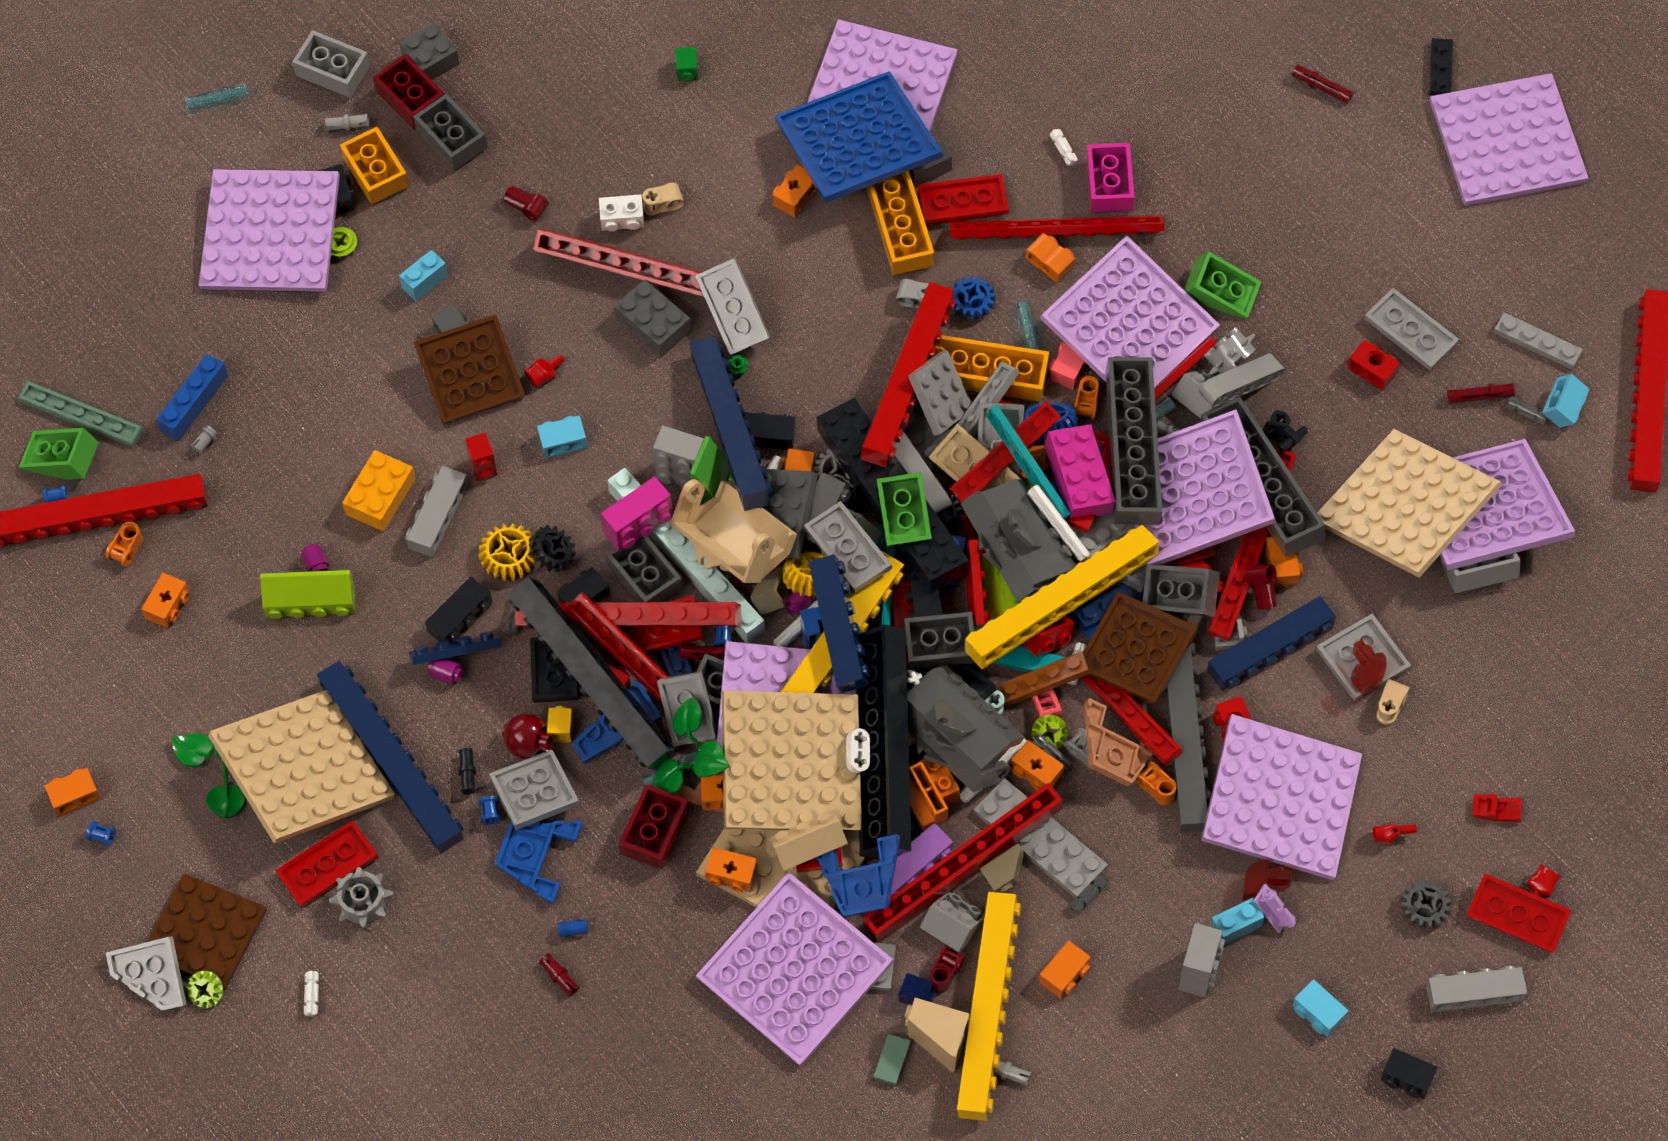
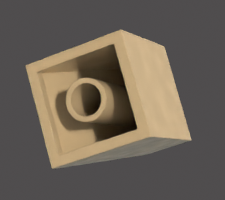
[905,998,969,1072]

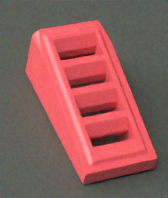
[1031,689,1063,725]

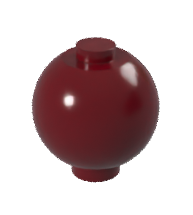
[502,713,554,759]

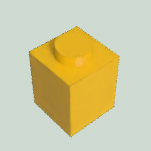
[547,706,573,742]

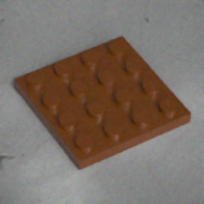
[414,314,525,424]
[1083,592,1198,706]
[147,873,267,990]

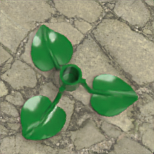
[654,697,730,794]
[172,733,245,819]

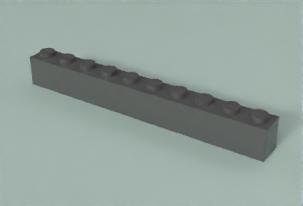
[1165,615,1210,833]

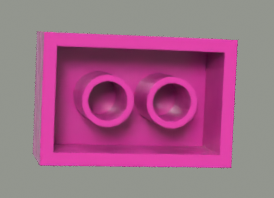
[1086,143,1134,213]
[600,476,673,552]

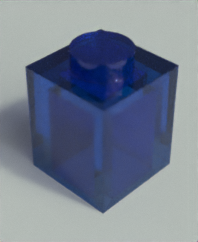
[898,973,936,1005]

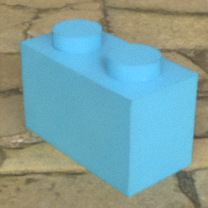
[399,250,448,301]
[1542,374,1589,428]
[537,415,587,458]
[1210,898,1264,946]
[1293,979,1349,1038]

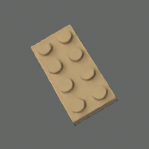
[928,423,1023,492]

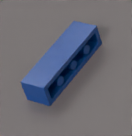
[156,354,228,441]

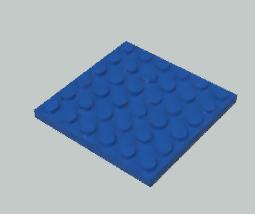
[775,71,942,203]

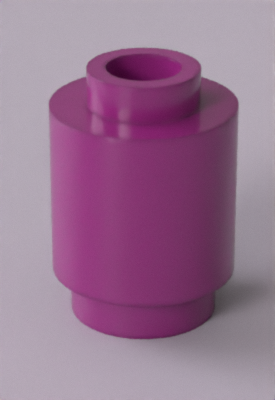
[300,544,329,572]
[785,592,815,616]
[428,659,463,685]

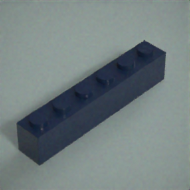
[809,554,870,693]
[1207,596,1336,691]

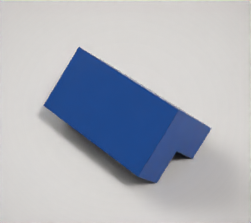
[800,607,824,650]

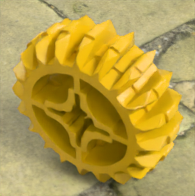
[479,523,536,581]
[782,550,826,597]

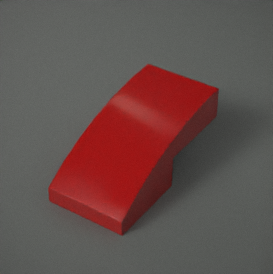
[1473,794,1522,822]

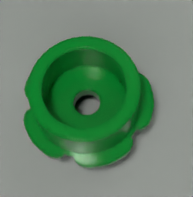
[728,355,749,376]

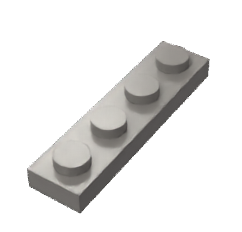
[1494,313,1583,370]
[958,362,1020,437]

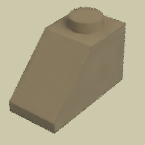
[751,565,791,615]
[980,843,1024,894]

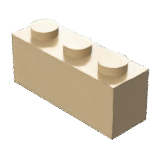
[770,811,848,871]

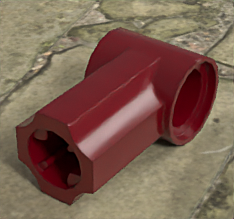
[503,185,549,222]
[1247,564,1277,610]

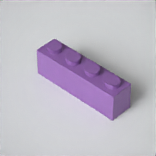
[891,823,953,896]

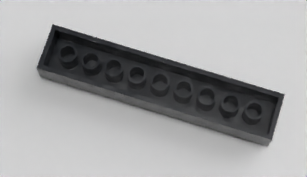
[816,398,969,594]
[508,576,679,770]
[856,624,911,860]

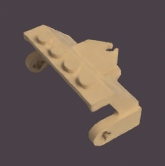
[670,479,797,583]

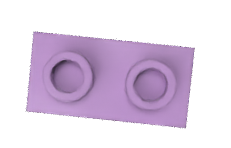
[1253,884,1296,933]

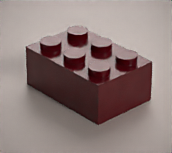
[373,54,445,131]
[619,784,689,870]

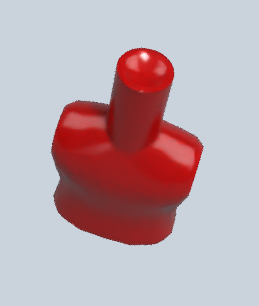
[524,354,565,389]
[1373,824,1417,844]
[1527,864,1561,898]

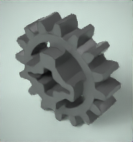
[1400,879,1452,930]

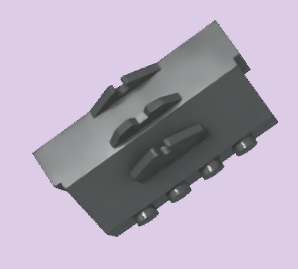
[961,479,1076,603]
[907,665,1024,792]

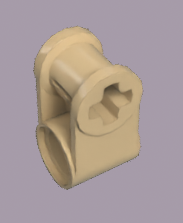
[642,182,684,216]
[1376,679,1410,725]

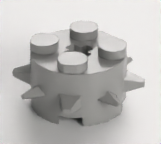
[1204,327,1256,375]
[329,867,393,927]

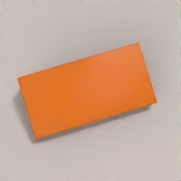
[909,761,948,832]

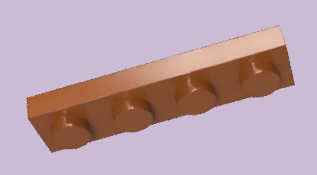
[998,651,1091,707]

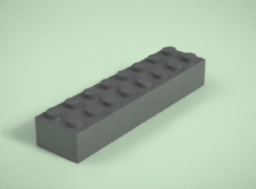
[1106,357,1162,525]
[1201,396,1325,558]

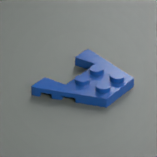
[495,820,583,905]
[815,834,900,917]

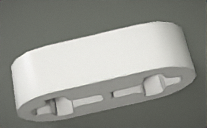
[846,728,870,773]

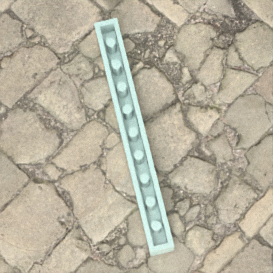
[607,468,765,644]

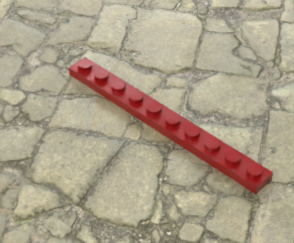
[949,215,1164,240]
[1208,448,1297,641]

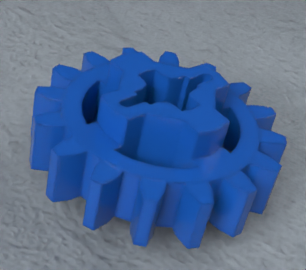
[950,275,995,321]

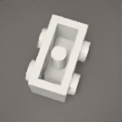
[599,194,644,231]

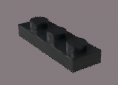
[1429,38,1453,96]

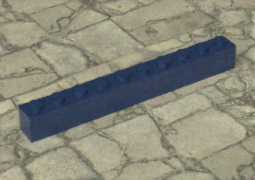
[689,336,772,511]
[317,660,464,854]

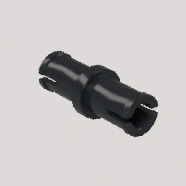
[458,748,476,795]

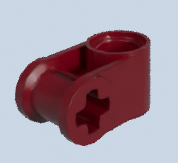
[929,945,966,993]

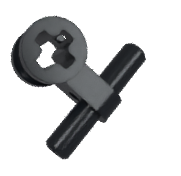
[1263,410,1308,453]

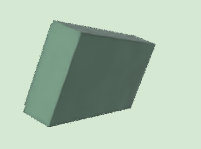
[874,1034,911,1086]

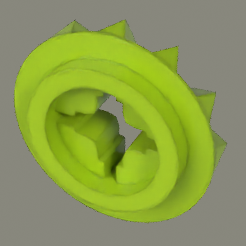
[331,227,358,259]
[1031,714,1068,749]
[186,971,223,1009]

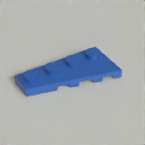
[572,680,662,764]

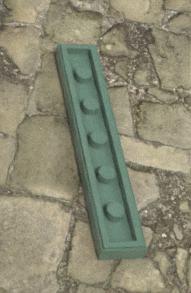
[17,381,144,448]

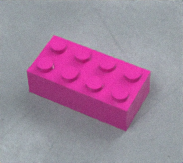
[1044,424,1116,520]

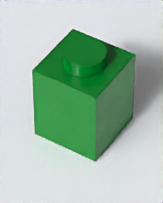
[675,47,698,81]

